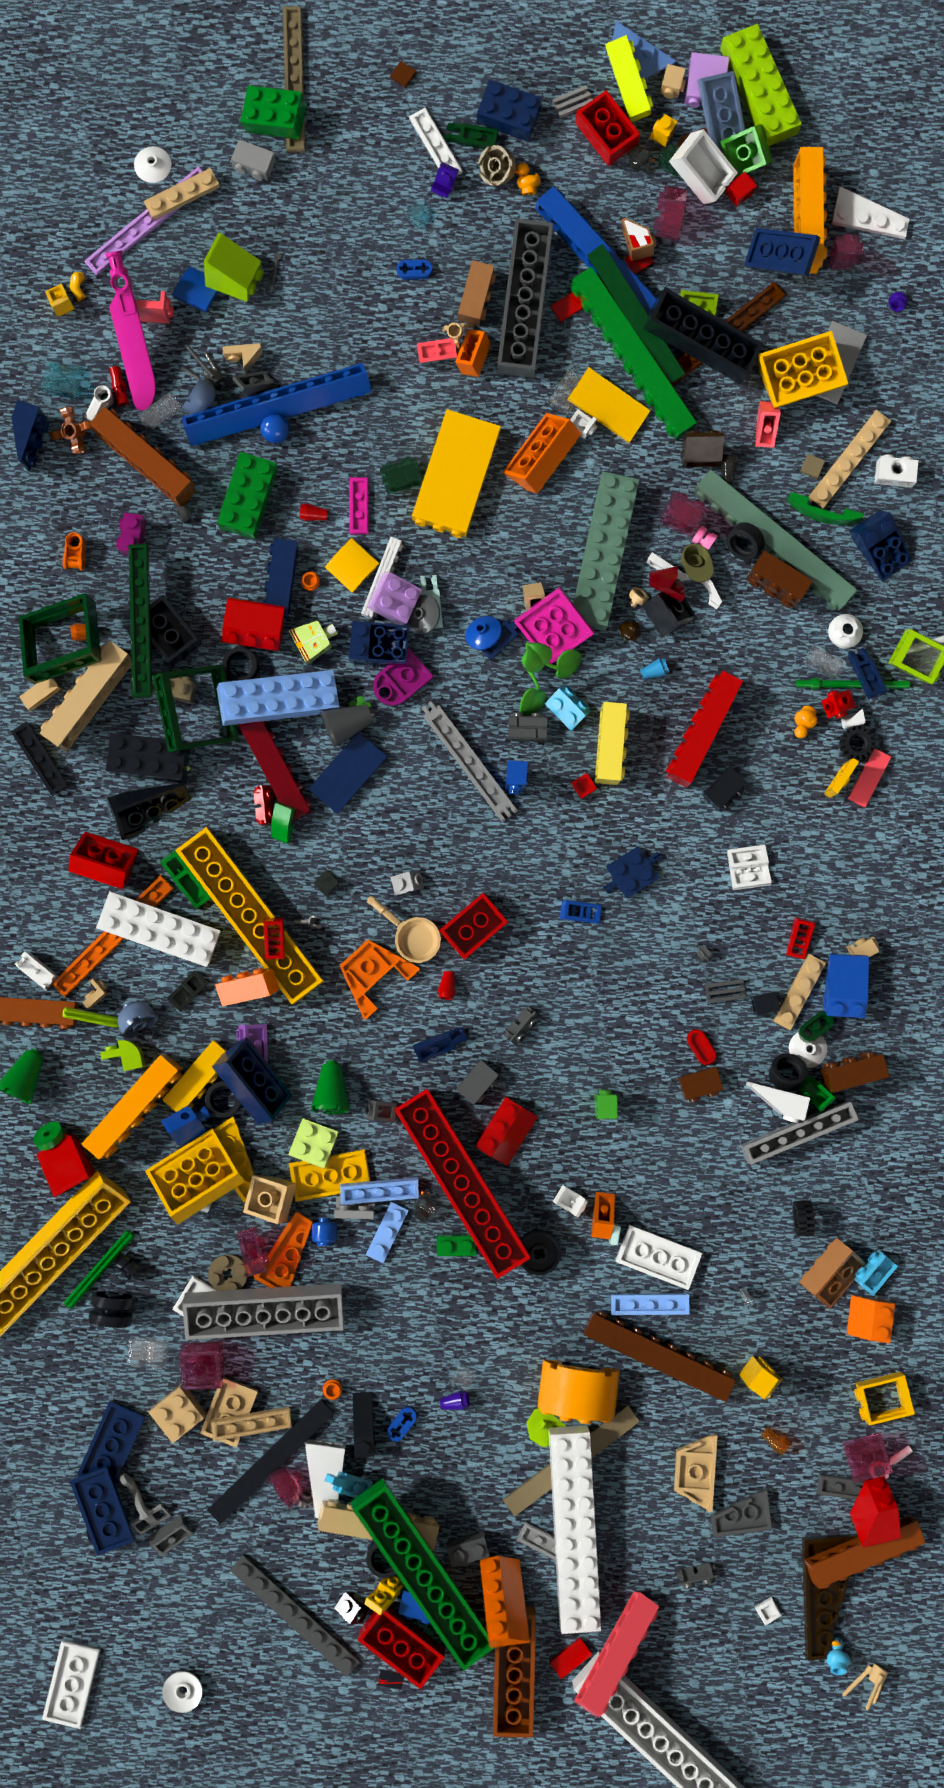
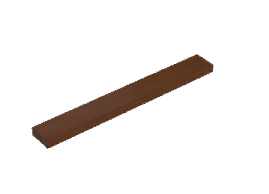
[671,281,786,387]

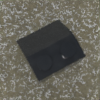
[642,592,697,638]

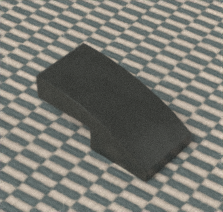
[167,970,208,1013]

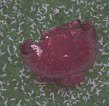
[266,1468,303,1509]

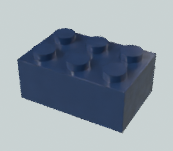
[477,79,542,142]

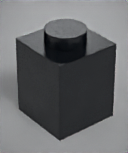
[750,992,782,1016]

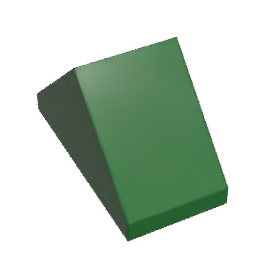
[798,1075,836,1112]

